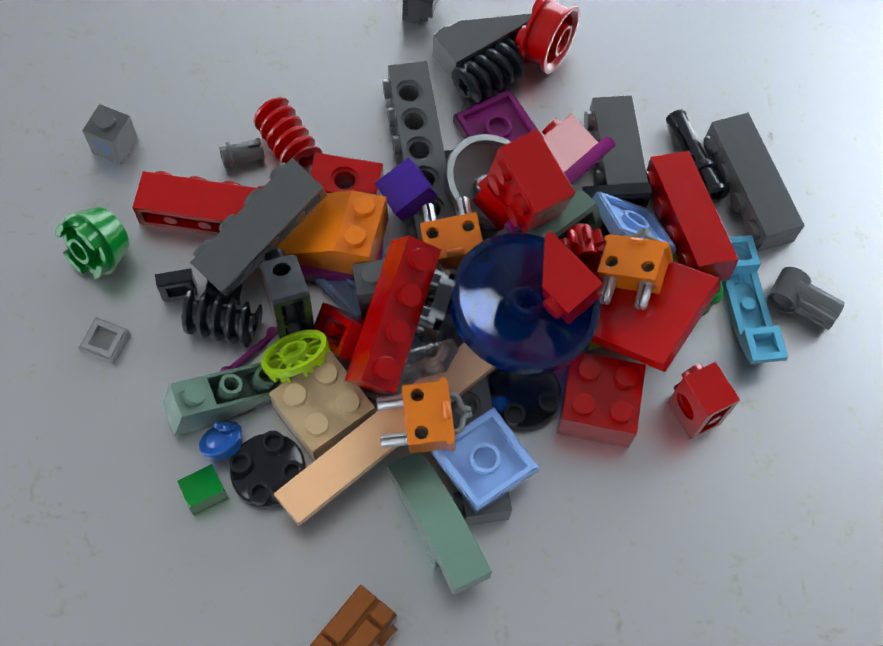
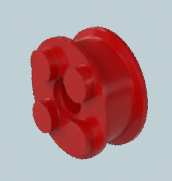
[516,0,580,74]

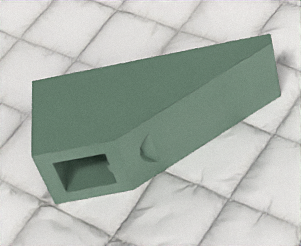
[163,362,283,436]

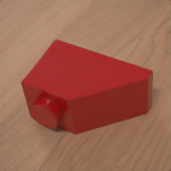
[542,230,603,324]
[314,302,365,360]

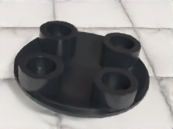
[489,357,561,429]
[229,431,306,507]

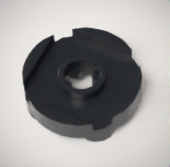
[415,269,458,345]

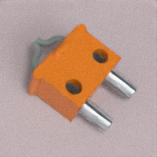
[420,196,489,280]
[597,228,673,310]
[376,377,472,453]

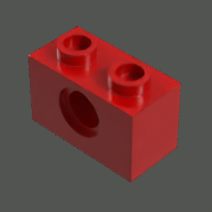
[310,152,384,195]
[667,361,740,440]

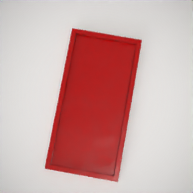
[477,236,720,372]

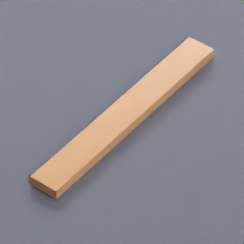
[274,308,533,526]

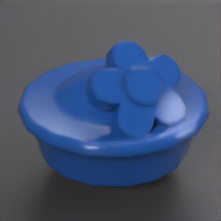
[199,421,243,461]

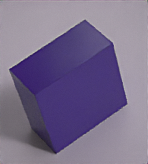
[375,157,438,223]

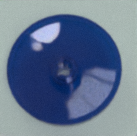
[449,233,600,375]

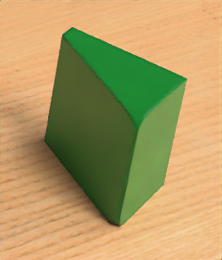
[177,464,228,515]

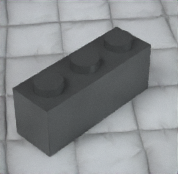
[584,95,648,186]

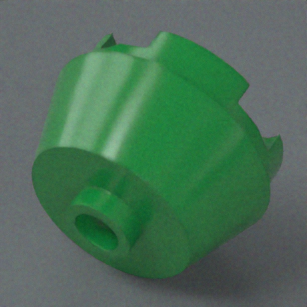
[55,207,129,279]

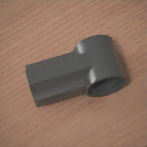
[767,266,845,330]

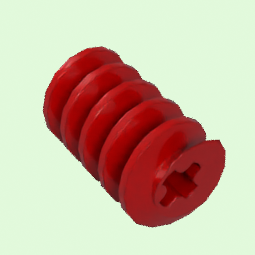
[253,97,322,169]

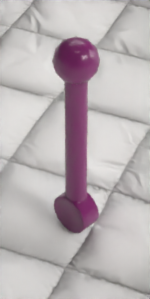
[220,326,278,372]

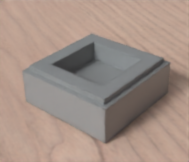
[79,317,131,365]

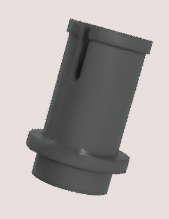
[219,138,265,169]

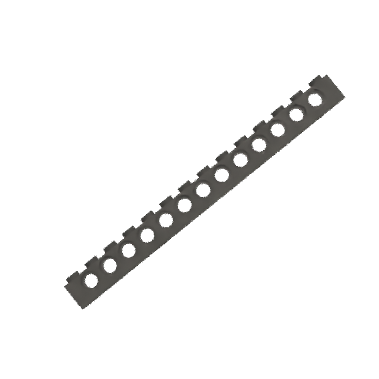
[382,61,512,526]

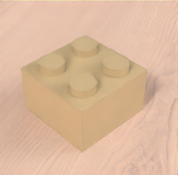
[269,352,375,462]

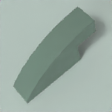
[386,452,492,596]

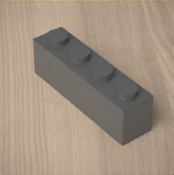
[704,112,805,252]
[190,158,327,297]

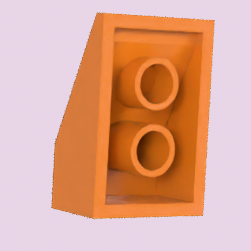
[276,190,389,275]

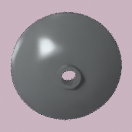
[444,134,512,231]

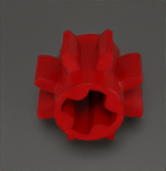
[560,224,605,268]

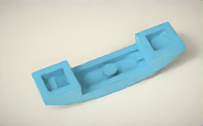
[722,235,788,364]

